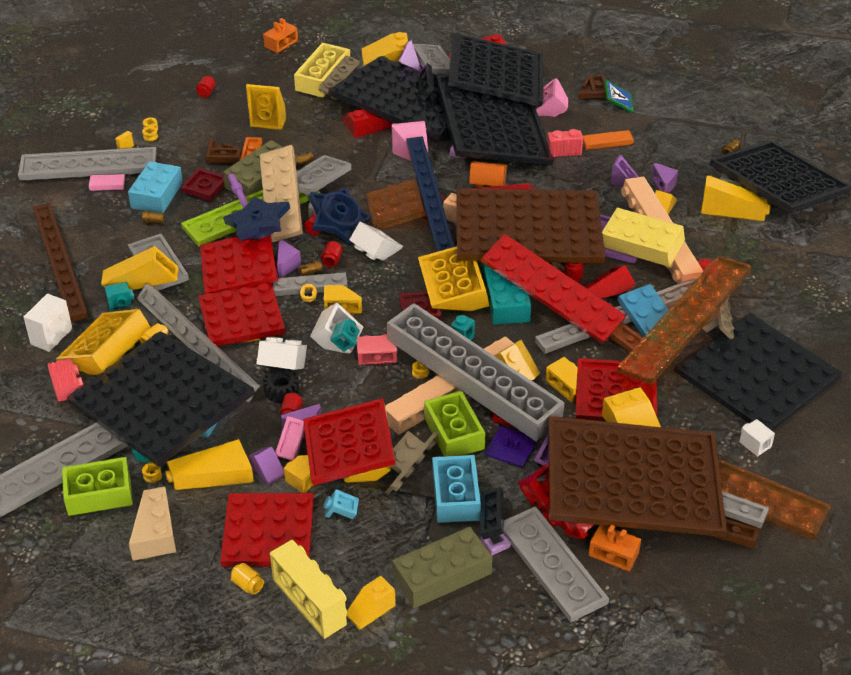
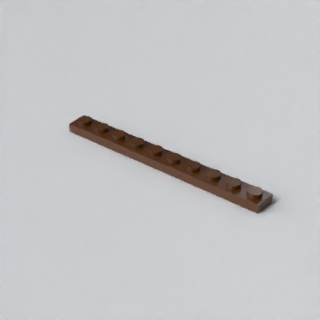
[33,203,88,322]

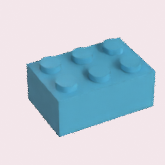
[128,161,183,213]
[432,455,481,523]

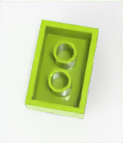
[424,391,485,457]
[62,457,133,516]

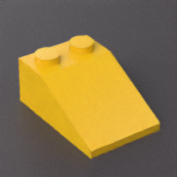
[362,32,408,66]
[246,84,286,130]
[602,387,661,427]

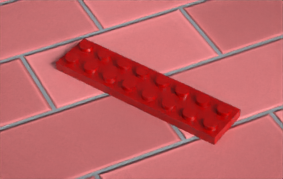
[481,234,626,344]

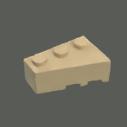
[129,487,176,561]

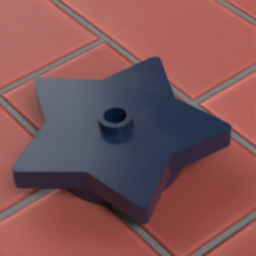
[308,187,371,245]
[223,197,290,241]

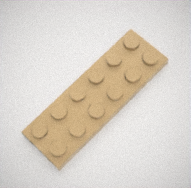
[260,145,303,242]

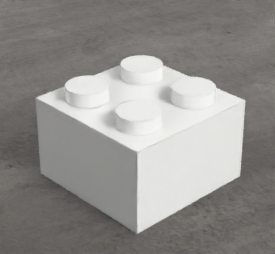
[24,294,72,352]
[257,337,307,370]

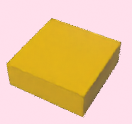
[115,131,134,149]

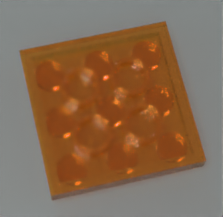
[367,179,426,229]

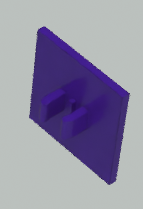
[485,426,538,468]

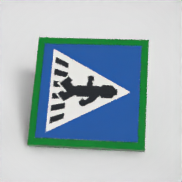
[604,79,634,113]

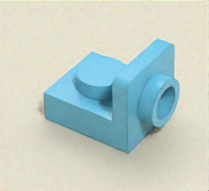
[324,490,359,519]

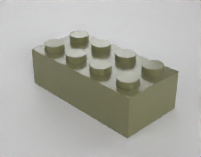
[223,140,296,197]
[392,527,492,609]

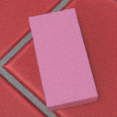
[89,174,125,191]
[275,416,305,461]

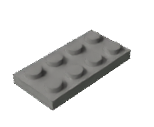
[413,44,450,76]
[296,155,351,195]
[128,234,189,291]

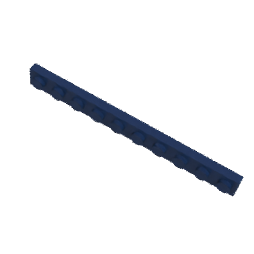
[406,136,454,252]

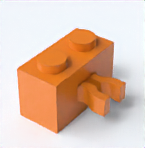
[263,18,298,53]
[469,162,507,188]
[589,525,641,572]

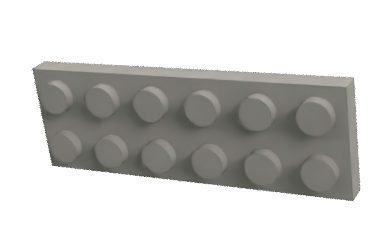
[504,506,609,623]

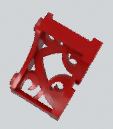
[517,463,596,539]

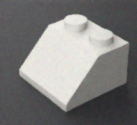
[349,222,403,260]
[310,303,363,354]

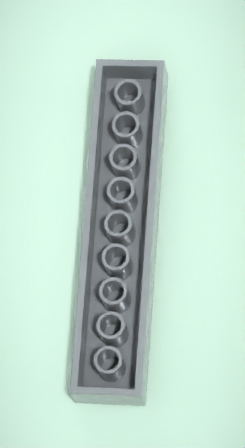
[387,303,564,441]

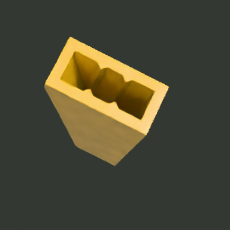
[701,176,770,221]
[101,246,179,290]
[165,439,254,490]

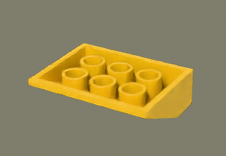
[418,246,490,311]
[56,309,151,376]

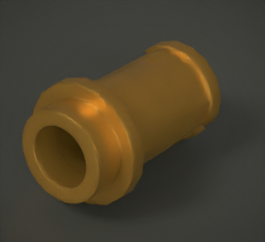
[722,139,741,155]
[296,152,314,168]
[142,210,165,224]
[298,260,322,276]

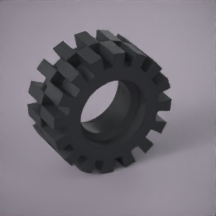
[263,367,300,403]

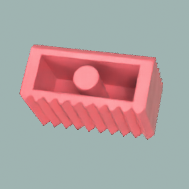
[547,129,583,157]
[357,334,397,365]
[47,358,83,402]

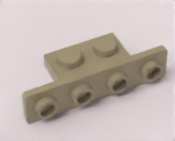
[318,56,360,100]
[700,286,734,340]
[385,431,437,495]

